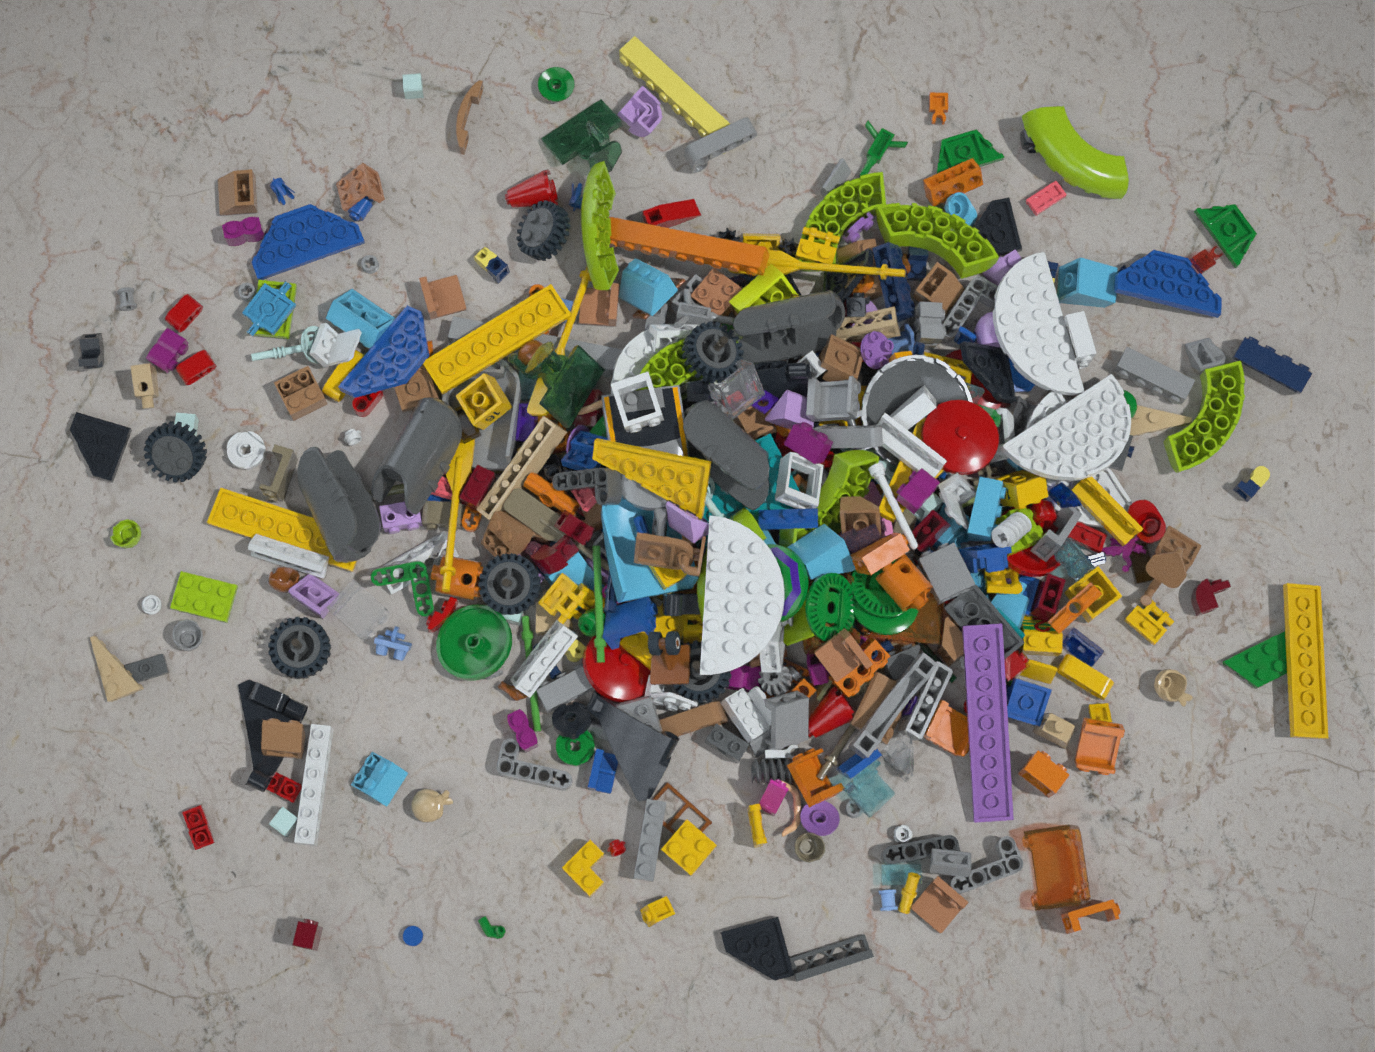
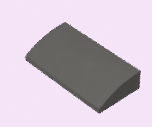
[943,584,1025,660]

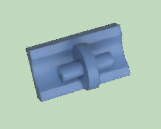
[374,626,413,661]

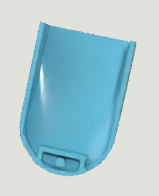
[601,498,698,603]

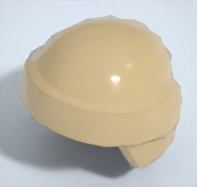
[1154,669,1193,707]
[411,789,453,822]

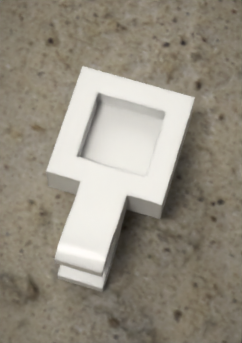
[764,745,798,760]

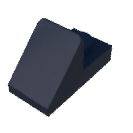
[907,246,929,281]

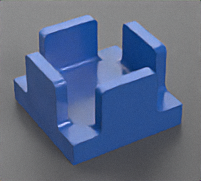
[958,543,1012,573]
[1006,678,1052,727]

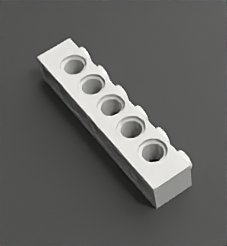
[294,724,334,847]

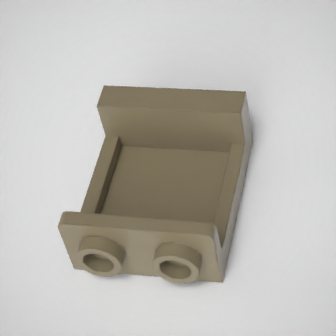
[259,444,298,503]

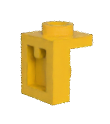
[1088,703,1112,722]
[640,896,676,927]

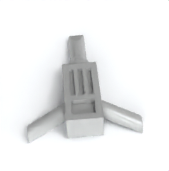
[674,289,734,328]

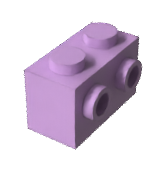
[379,502,423,534]

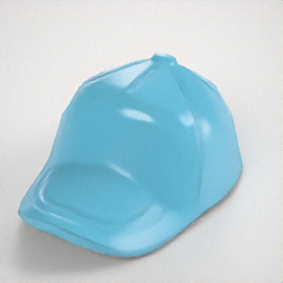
[944,192,977,227]

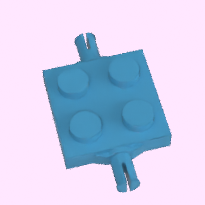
[242,281,296,337]

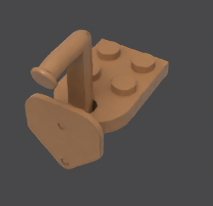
[1140,525,1202,606]
[634,532,706,577]

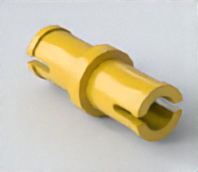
[898,872,921,914]

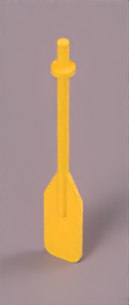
[727,250,906,280]
[527,266,591,416]
[440,438,475,592]

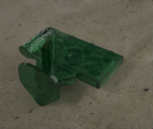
[541,99,623,172]
[508,341,605,428]

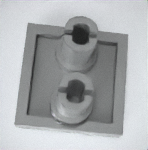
[614,695,663,733]

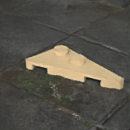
[1130,405,1192,436]
[90,636,144,702]

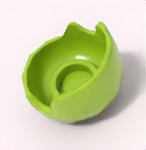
[110,519,141,549]

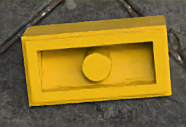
[743,233,780,251]
[1019,659,1058,684]

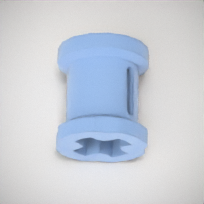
[879,889,898,911]

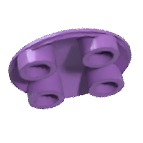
[860,331,894,369]

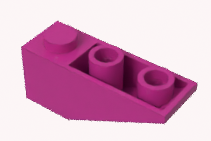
[759,779,789,816]

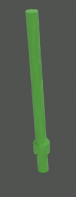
[593,546,606,663]
[521,616,541,732]

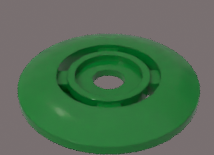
[851,559,908,618]
[805,573,856,642]
[853,575,918,635]

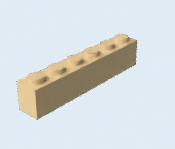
[476,416,567,520]

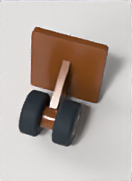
[648,631,691,685]

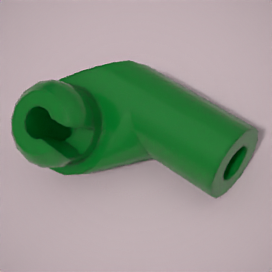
[478,916,506,939]

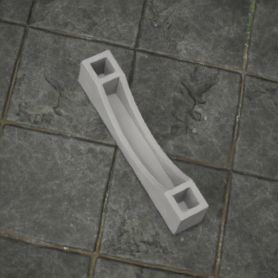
[848,652,939,759]

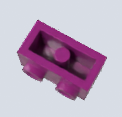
[784,422,833,464]

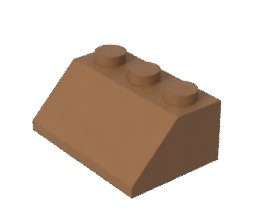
[837,239,883,300]
[840,496,882,555]
[851,672,905,745]

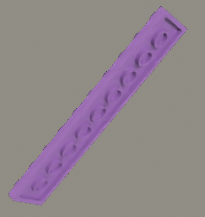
[962,623,1014,823]

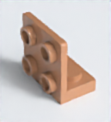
[336,163,385,211]
[691,268,743,324]
[419,275,466,320]
[579,283,619,326]
[814,628,873,682]
[911,876,969,934]

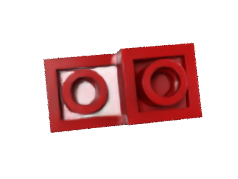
[426,596,459,633]
[266,772,302,803]
[182,804,215,850]

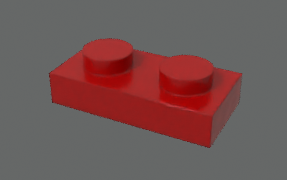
[1066,522,1107,553]

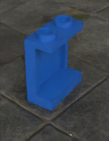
[603,596,658,650]

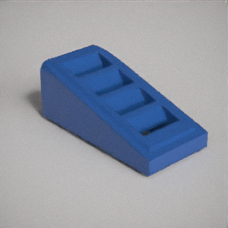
[954,326,977,345]

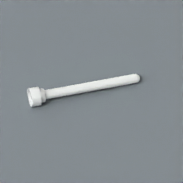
[868,462,918,549]

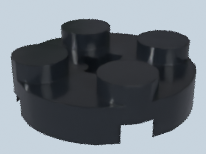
[552,702,592,740]

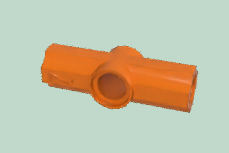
[524,472,580,515]
[1048,582,1102,634]

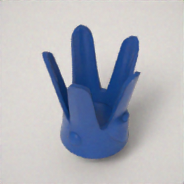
[270,178,295,205]
[569,183,582,211]

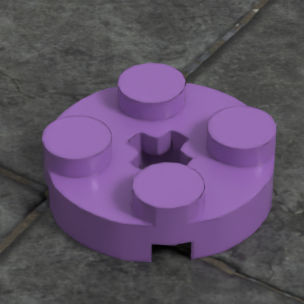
[842,212,875,243]

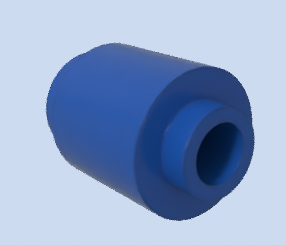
[347,196,373,222]

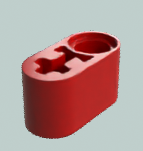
[165,294,203,333]
[175,350,216,385]
[352,391,383,417]

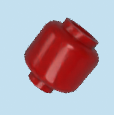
[1030,499,1057,529]

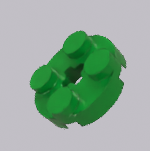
[556,730,595,767]

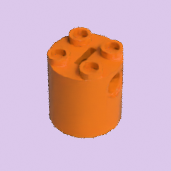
[876,554,933,612]
[431,555,483,600]

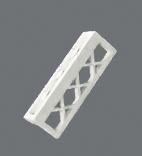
[649,323,727,353]
[877,413,947,478]
[379,531,459,594]
[248,534,329,579]
[510,620,578,697]

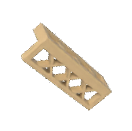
[836,307,900,343]

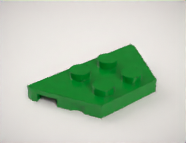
[936,129,1004,174]
[1194,204,1257,269]
[1222,631,1287,689]

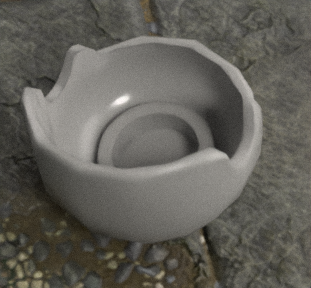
[172,619,203,651]

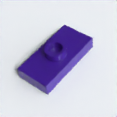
[515,403,538,442]

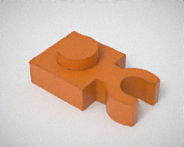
[929,92,948,125]

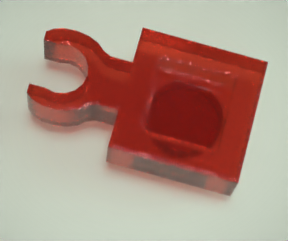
[1190,246,1223,274]

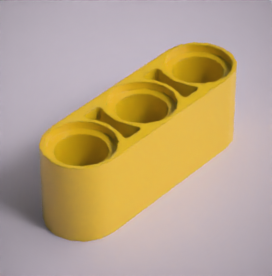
[322,350,365,402]
[1057,654,1114,700]

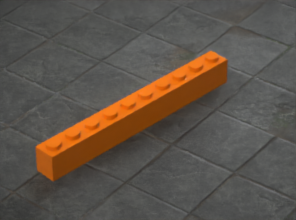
[609,217,770,276]

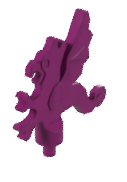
[1101,535,1146,572]

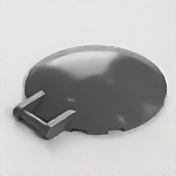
[845,355,972,466]

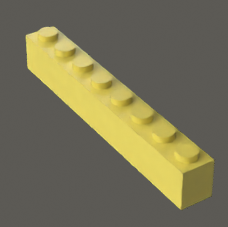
[619,36,730,154]

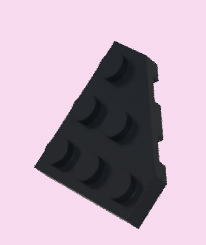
[974,197,1022,256]
[822,248,874,303]
[960,341,1016,404]
[70,412,132,483]
[720,917,794,981]

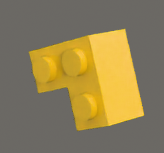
[562,840,604,897]

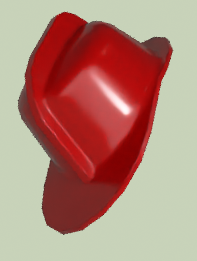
[1127,500,1166,543]

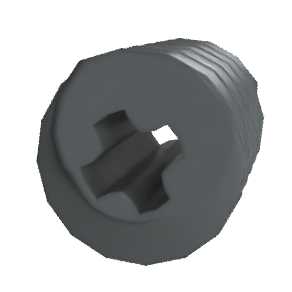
[751,758,792,784]

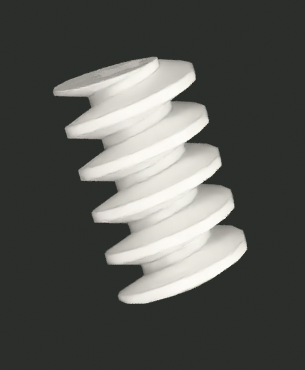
[992,512,1032,548]

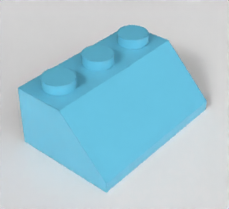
[619,258,678,316]
[326,289,396,349]
[967,477,1006,541]

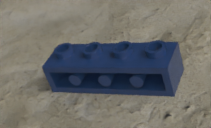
[872,242,915,322]
[1232,336,1312,394]

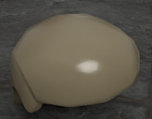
[794,832,825,863]

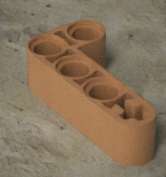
[659,701,729,737]

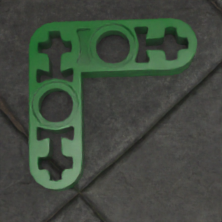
[370,561,434,616]

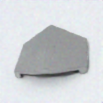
[1185,338,1226,371]

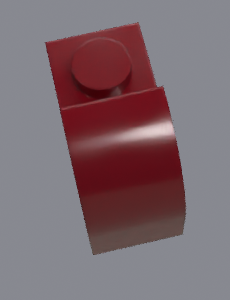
[554,510,594,545]
[530,535,579,574]
[1191,578,1231,616]

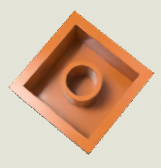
[1018,751,1069,798]

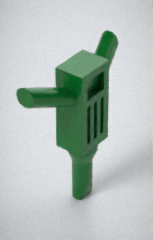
[859,120,908,177]

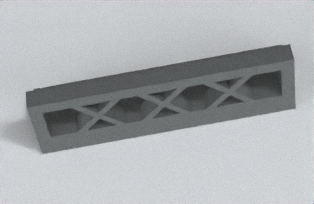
[790,934,874,982]

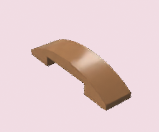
[456,80,484,155]

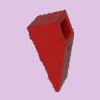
[643,199,701,228]

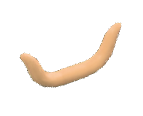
[574,399,602,415]
[781,780,801,837]

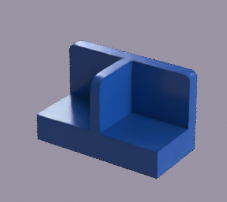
[588,749,618,794]

